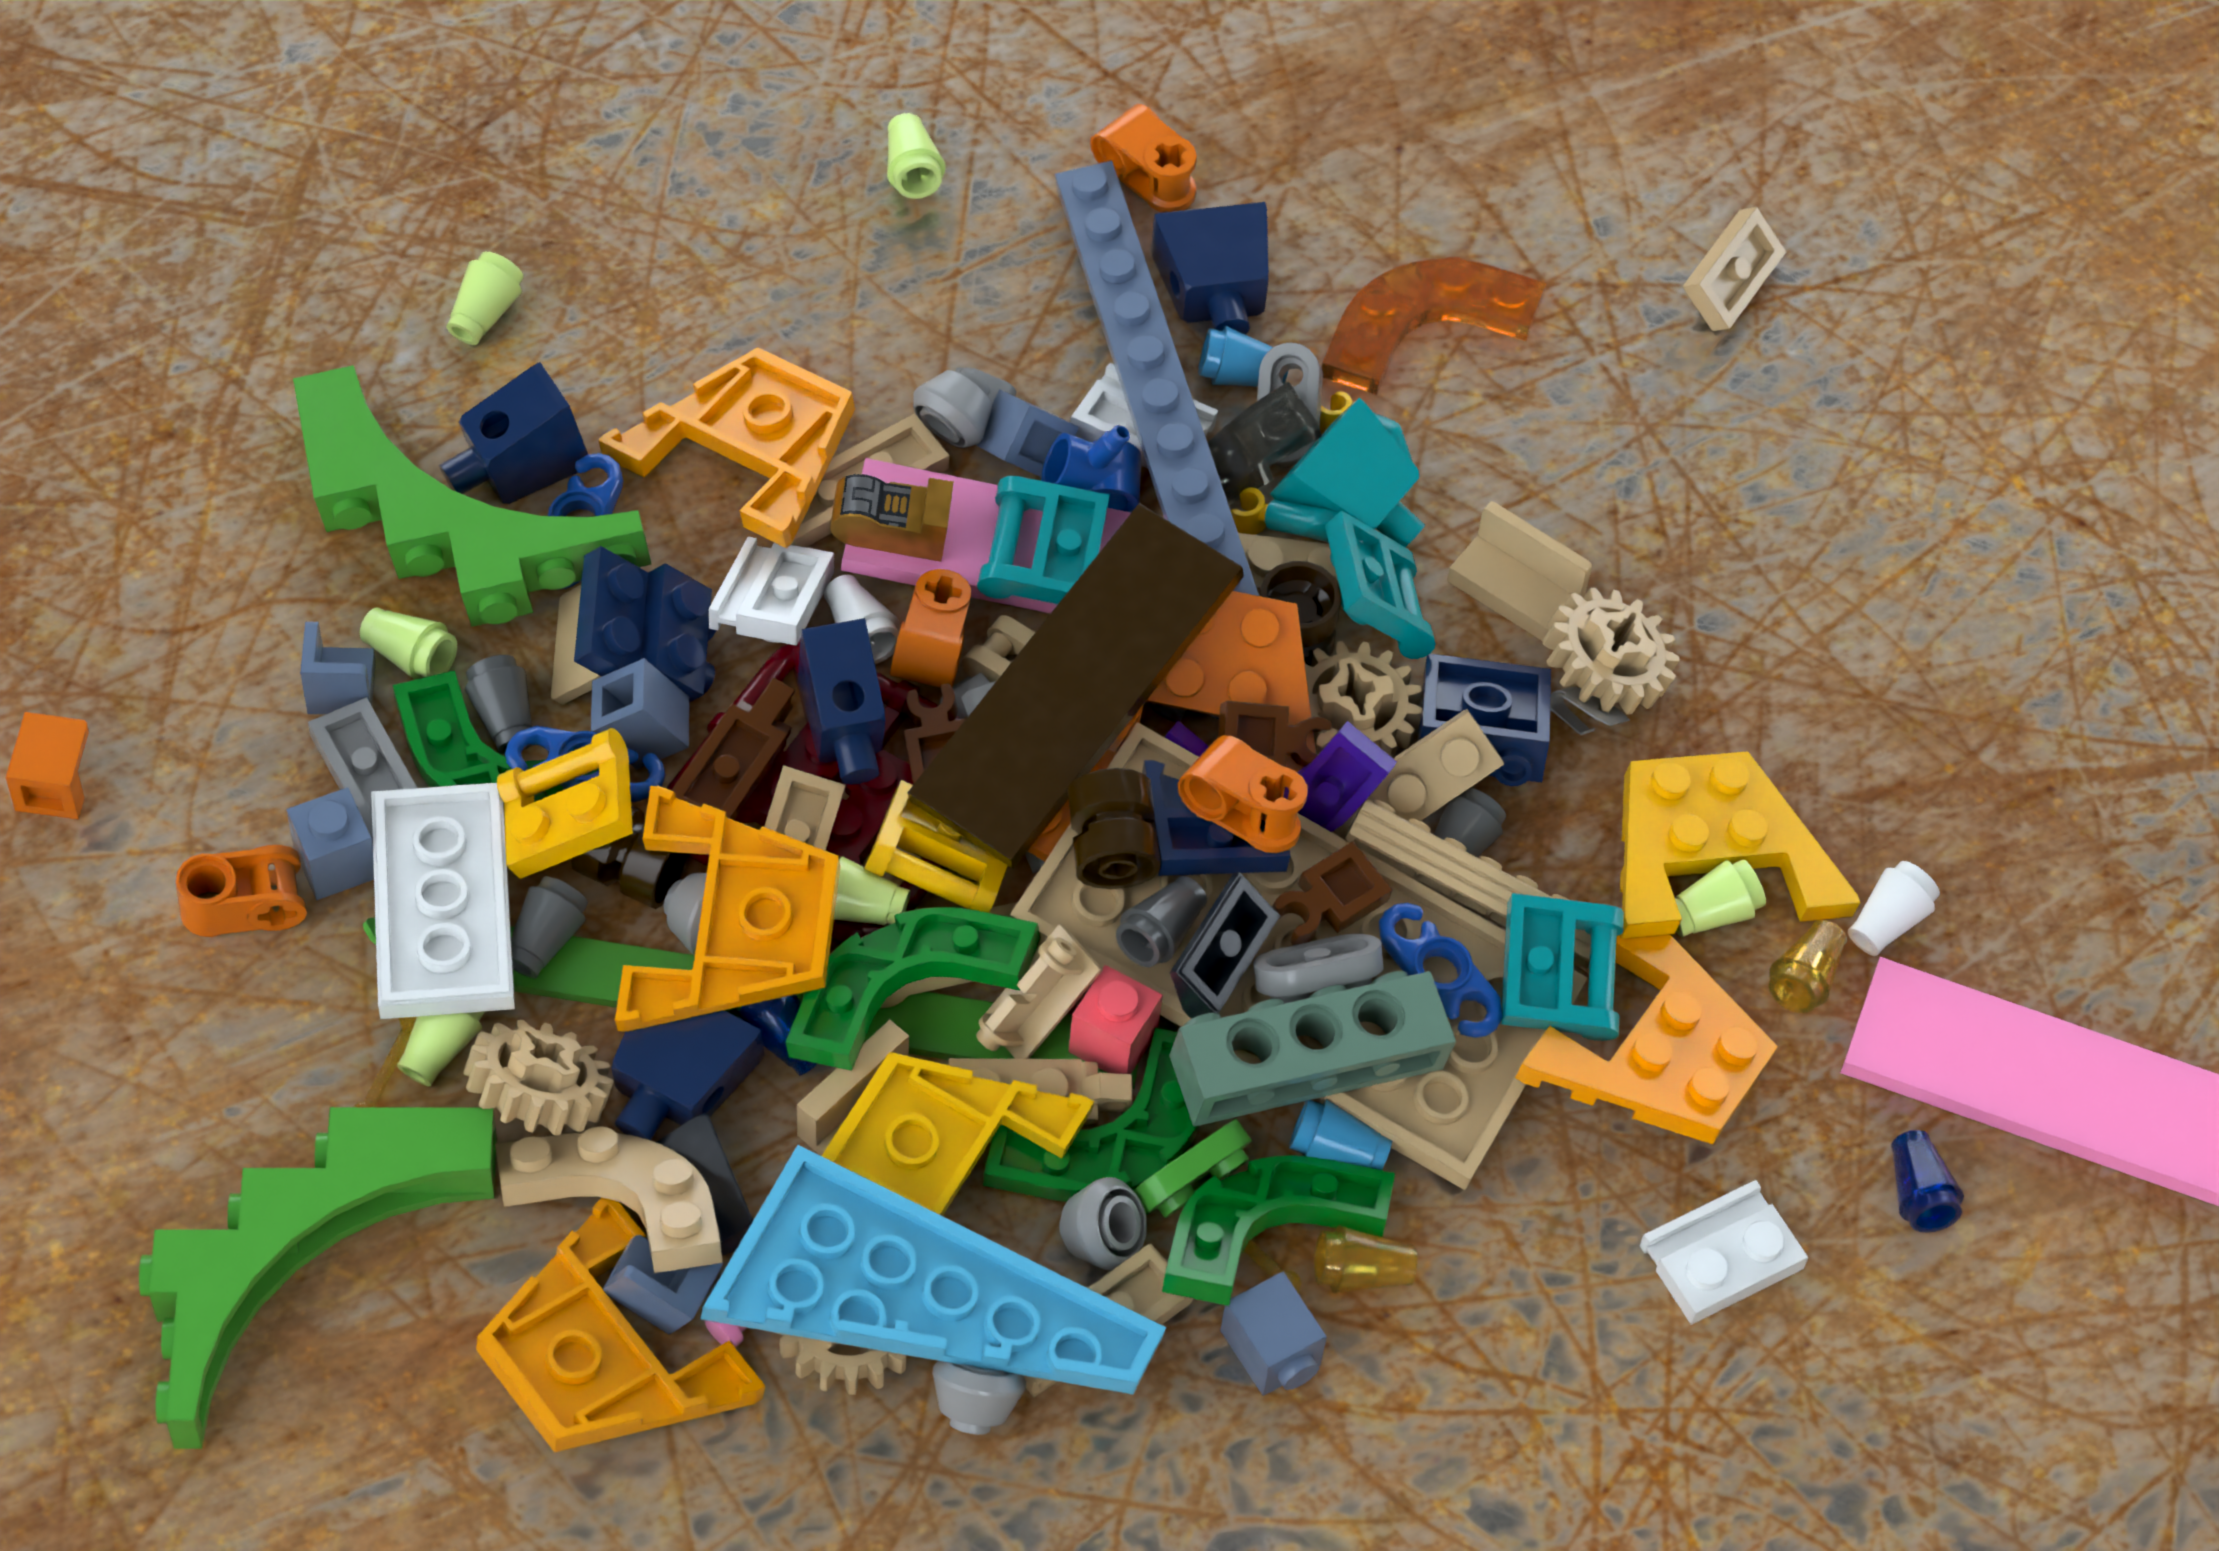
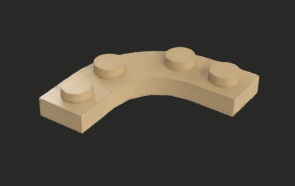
[495,1127,723,1273]

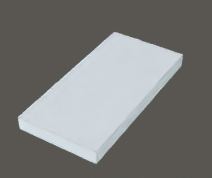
[371,783,515,1019]

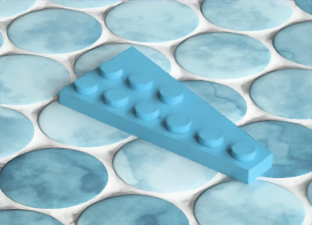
[701,1145,1166,1394]

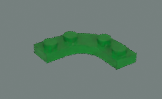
[392,670,599,817]
[786,907,1040,1071]
[983,1028,1201,1202]
[1162,1155,1395,1306]

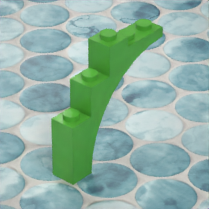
[293,365,652,627]
[139,1107,497,1449]

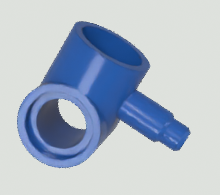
[1041,425,1142,513]

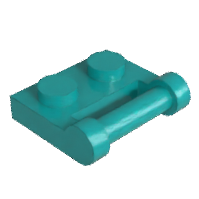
[977,476,1110,604]
[1325,510,1436,659]
[1501,893,1624,1041]

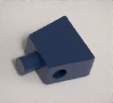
[1151,202,1269,335]
[439,362,588,504]
[798,618,886,785]
[611,1010,765,1141]

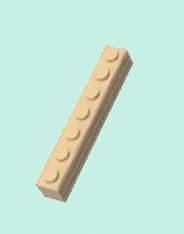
[1344,799,1591,973]

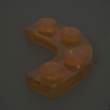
[1321,257,1547,395]

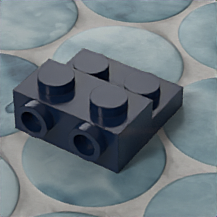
[574,546,716,703]
[1417,654,1551,786]

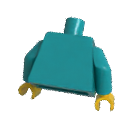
[1230,391,1425,547]

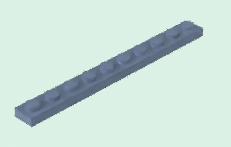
[1055,161,1259,596]

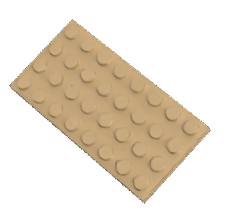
[1009,722,1588,1190]

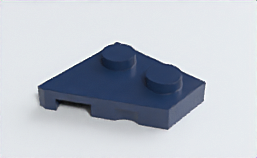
[1142,760,1291,876]

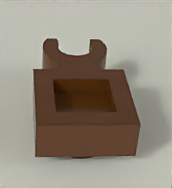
[904,683,966,785]
[1218,701,1332,767]
[1272,841,1393,945]

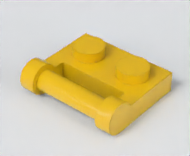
[497,728,633,879]
[864,780,1008,913]

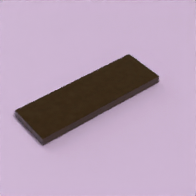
[907,503,1244,869]

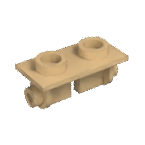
[976,924,1103,1059]

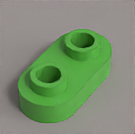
[1133,1119,1252,1218]

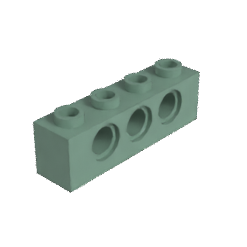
[1169,971,1456,1127]

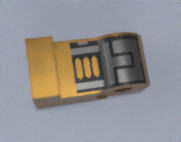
[830,474,954,562]

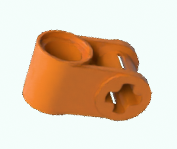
[1090,103,1197,213]
[890,569,971,688]
[1177,735,1308,853]
[176,845,307,937]

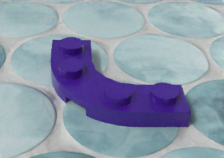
[1165,721,1397,832]

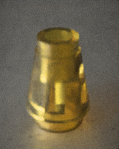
[1768,920,1847,1013]
[1314,1225,1418,1293]

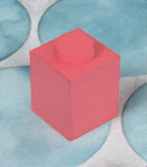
[1068,965,1163,1074]

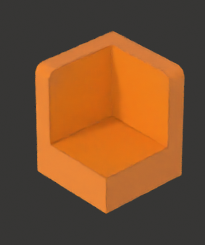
[6,712,89,820]

